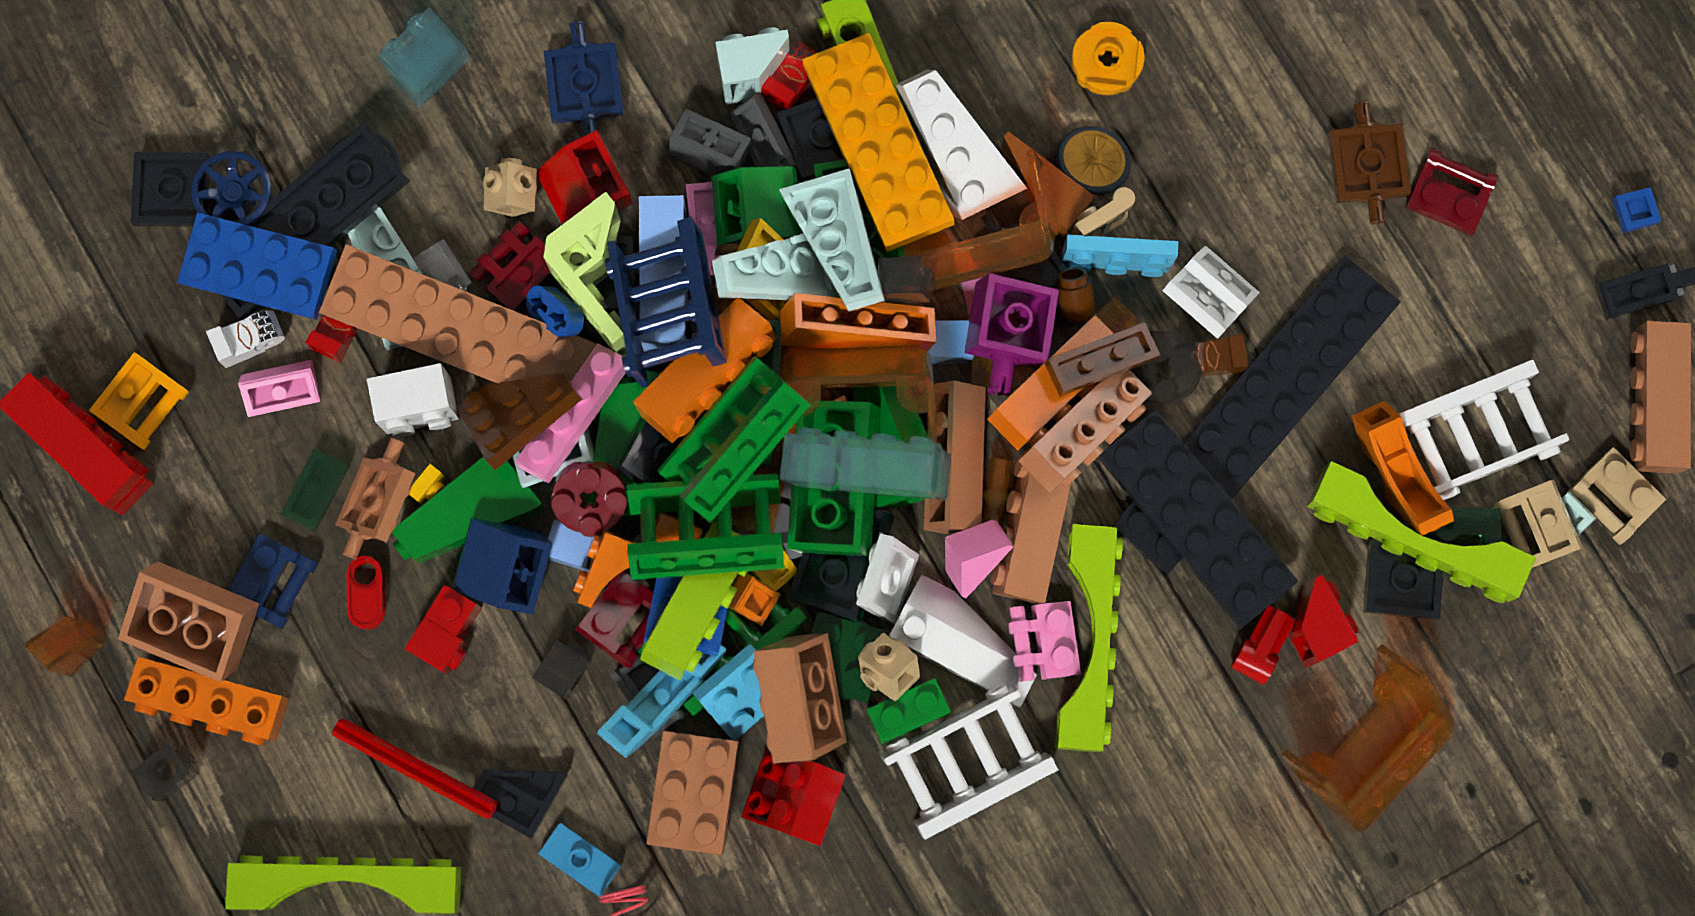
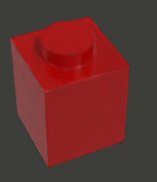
[424,585,482,640]
[404,617,467,675]

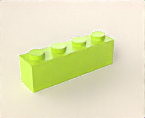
[640,521,748,680]

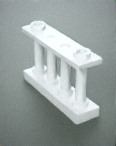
[1399,360,1570,500]
[880,684,1058,840]

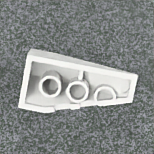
[889,575,1037,708]

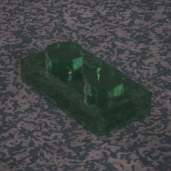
[280,449,349,532]

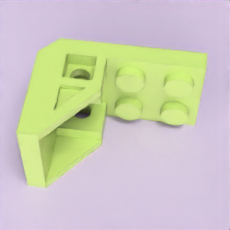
[544,192,626,355]

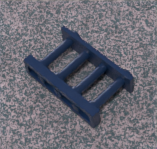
[605,217,727,388]

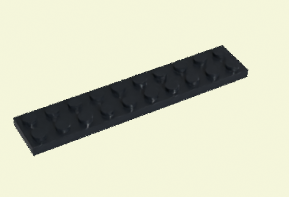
[1111,255,1401,575]

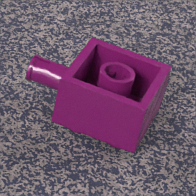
[964,273,1059,397]

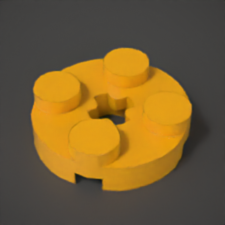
[1071,22,1144,95]

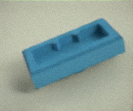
[538,823,622,896]

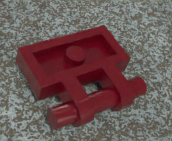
[469,221,552,312]

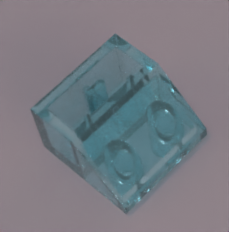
[377,8,470,109]

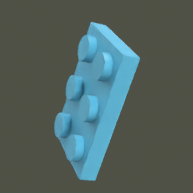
[1061,235,1178,277]

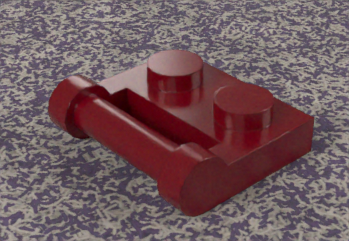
[1405,147,1499,236]
[575,571,653,668]

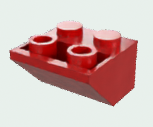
[536,130,632,225]
[1288,574,1359,668]
[741,747,846,846]

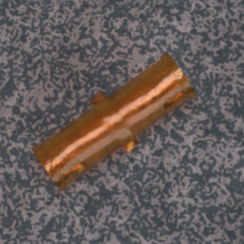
[982,458,1013,529]

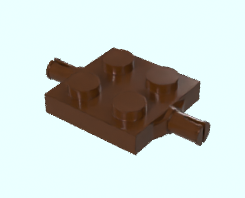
[1328,102,1411,224]

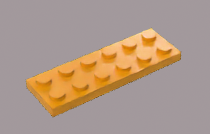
[802,33,954,252]

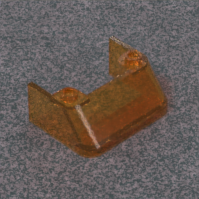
[903,149,1057,291]
[783,346,937,462]
[1281,644,1455,831]

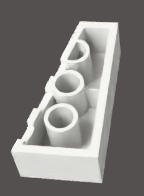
[895,69,1027,220]

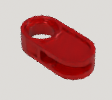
[347,556,385,630]

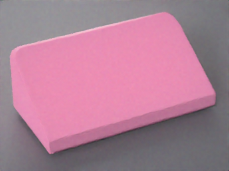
[238,360,320,417]

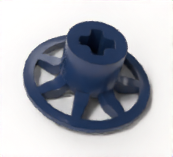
[191,151,271,225]

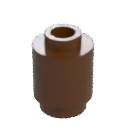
[1056,267,1097,324]

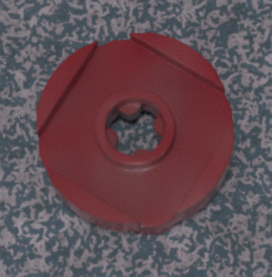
[551,461,627,537]

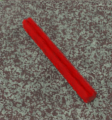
[332,719,498,819]

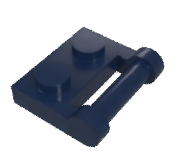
[228,533,318,629]

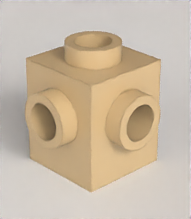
[483,158,537,217]
[858,632,920,701]

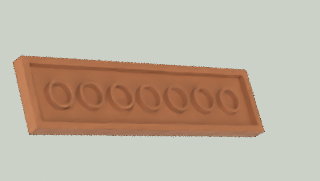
[319,244,613,422]

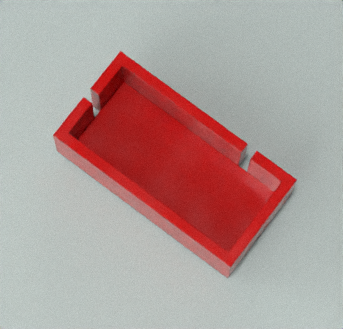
[0,372,154,516]

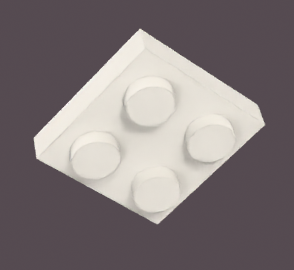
[856,533,919,624]

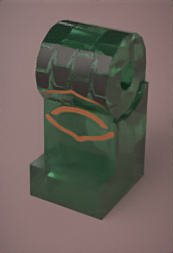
[1427,508,1501,546]

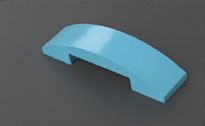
[597,645,726,758]

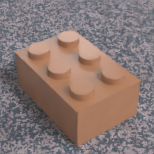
[118,561,259,682]
[753,632,847,763]
[646,731,739,855]

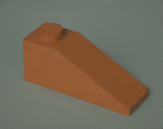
[1002,131,1095,238]

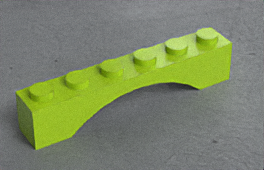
[1306,461,1536,603]
[1055,524,1123,753]
[225,856,461,913]

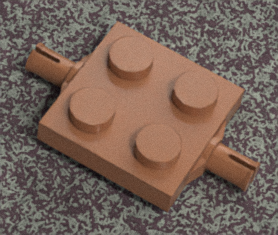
[335,438,415,560]

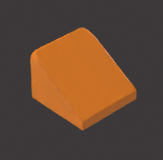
[729,574,781,626]

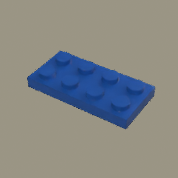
[177,212,337,320]

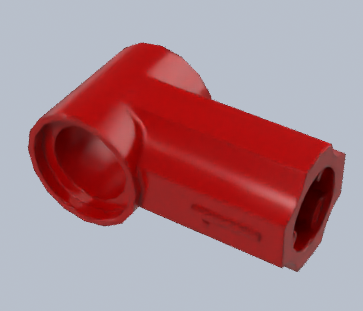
[1230,606,1296,685]

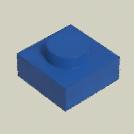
[1612,187,1661,233]

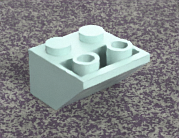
[715,28,789,105]

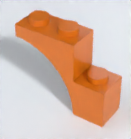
[1352,400,1454,536]
[572,512,703,608]

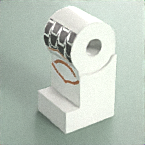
[206,310,285,368]

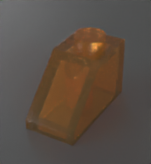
[24,616,104,677]

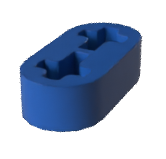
[526,286,584,337]

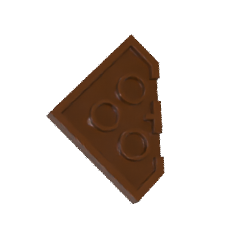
[457,372,582,470]

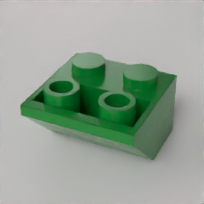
[711,166,802,252]

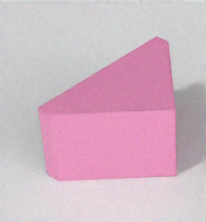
[945,520,1014,598]

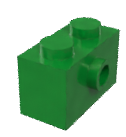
[866,678,951,746]

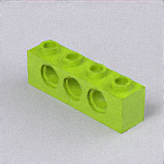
[817,0,912,126]

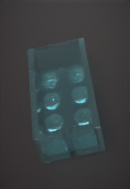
[780,428,952,500]

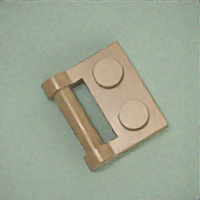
[1071,187,1135,237]
[1566,447,1666,545]
[1491,480,1583,568]

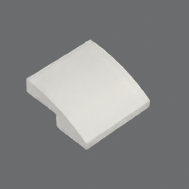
[1162,245,1260,339]

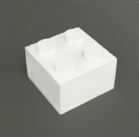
[367,363,459,438]

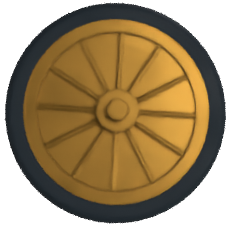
[1056,126,1131,195]

